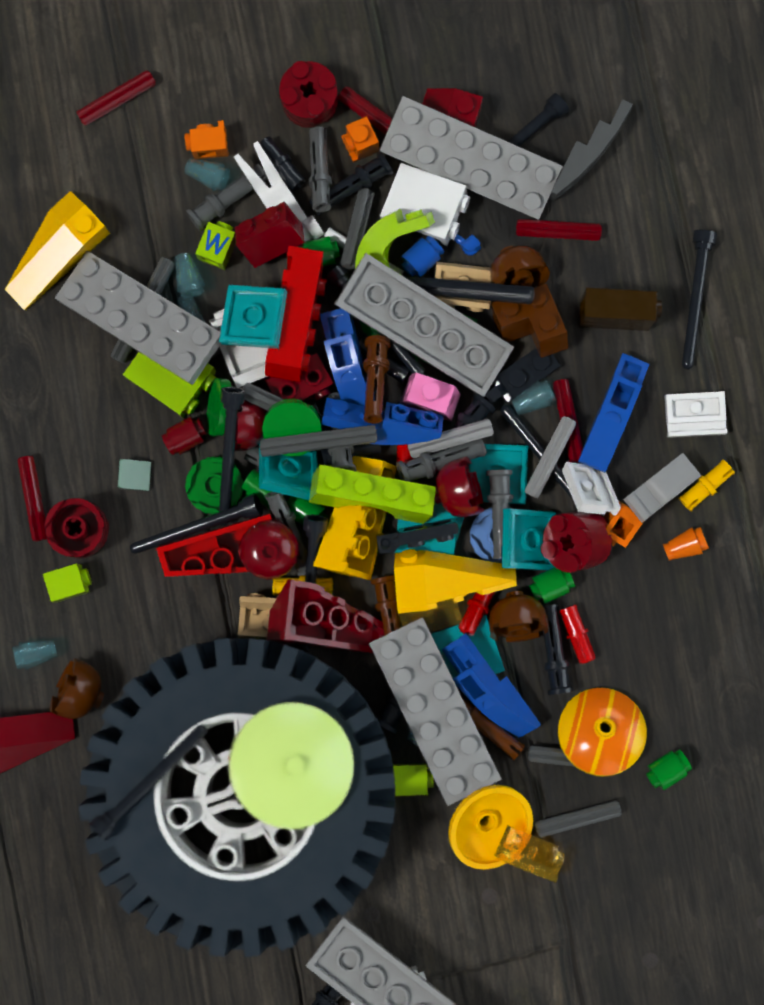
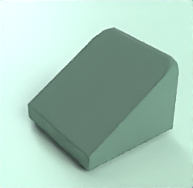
[118,459,152,491]

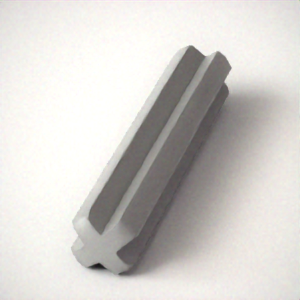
[525,416,576,498]
[408,419,494,458]

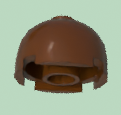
[490,246,550,287]
[489,591,549,642]
[50,658,104,719]

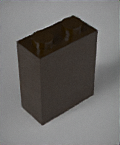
[579,288,662,331]

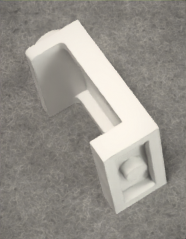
[380,163,470,246]
[209,309,268,388]

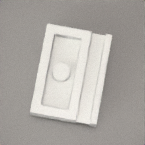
[665,391,727,438]
[562,462,621,516]

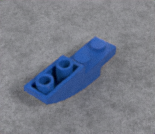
[320,308,375,406]
[578,353,649,473]
[321,398,444,445]
[441,633,541,738]

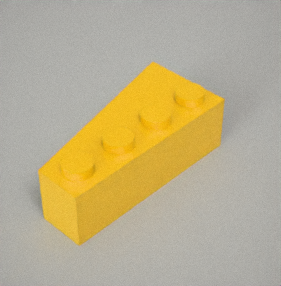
[313,456,397,581]

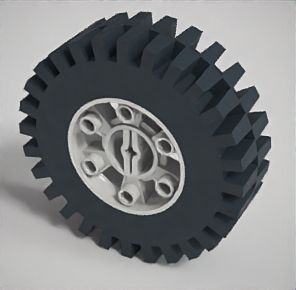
[79,638,395,957]

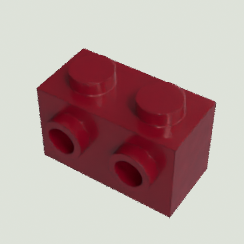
[235,201,305,268]
[265,353,334,403]

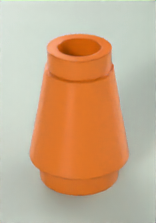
[663,527,709,561]

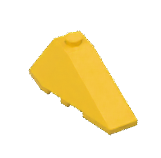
[5,191,110,311]
[394,549,517,614]

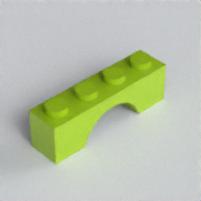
[309,465,436,524]

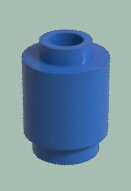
[401,236,444,277]

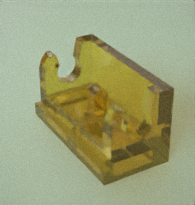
[399,599,462,632]
[494,825,565,883]

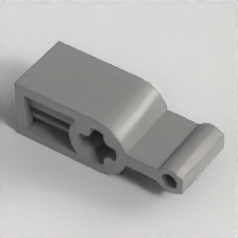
[623,453,701,523]

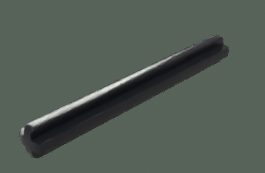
[403,276,535,304]

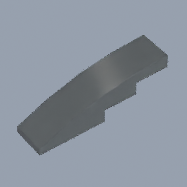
[549,99,633,201]

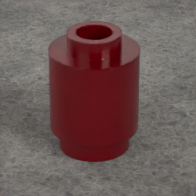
[161,416,207,456]

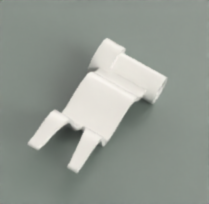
[234,141,325,247]

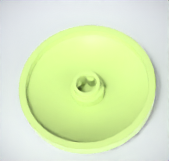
[229,703,354,829]

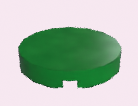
[207,378,232,436]
[262,398,322,457]
[185,456,244,515]

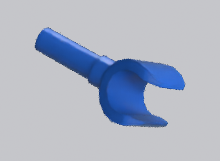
[454,234,481,256]

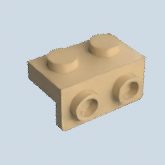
[435,262,491,312]
[238,593,279,641]

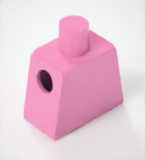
[399,373,461,422]

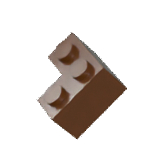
[491,284,568,358]

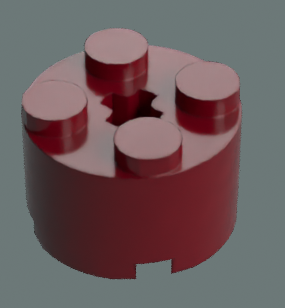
[279,61,338,128]
[45,498,109,559]
[541,511,612,573]

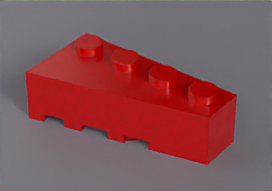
[265,245,327,382]
[156,512,273,577]

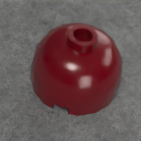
[235,400,267,451]
[435,456,484,517]
[239,520,299,580]

